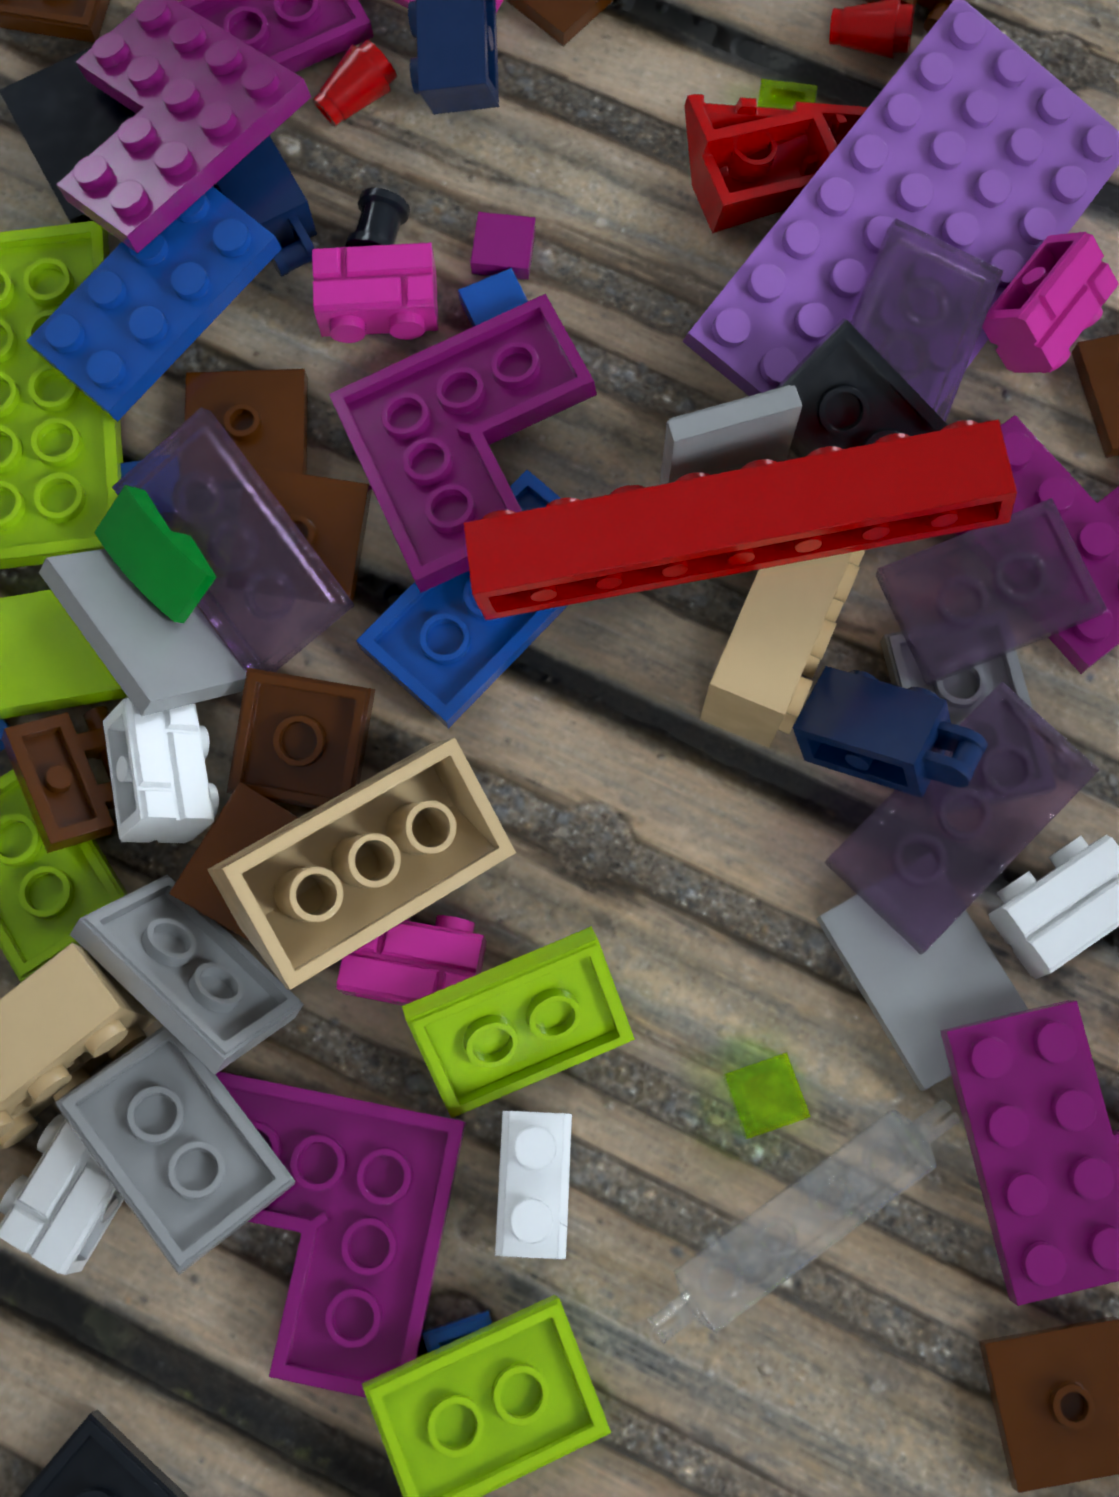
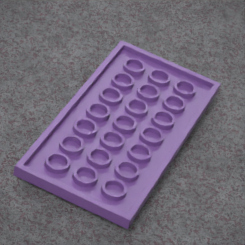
[682,0,1119,411]

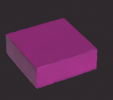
[470,212,536,280]

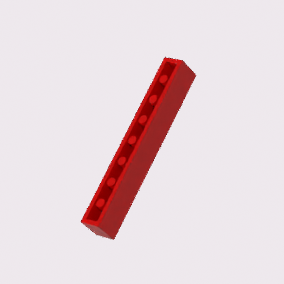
[463,419,1017,620]

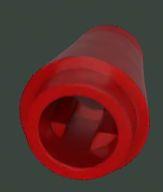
[829,0,914,59]
[312,39,397,127]

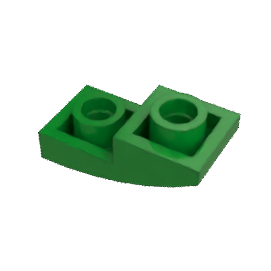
[94,485,217,624]

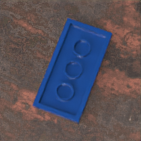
[26,186,282,422]
[356,469,568,729]

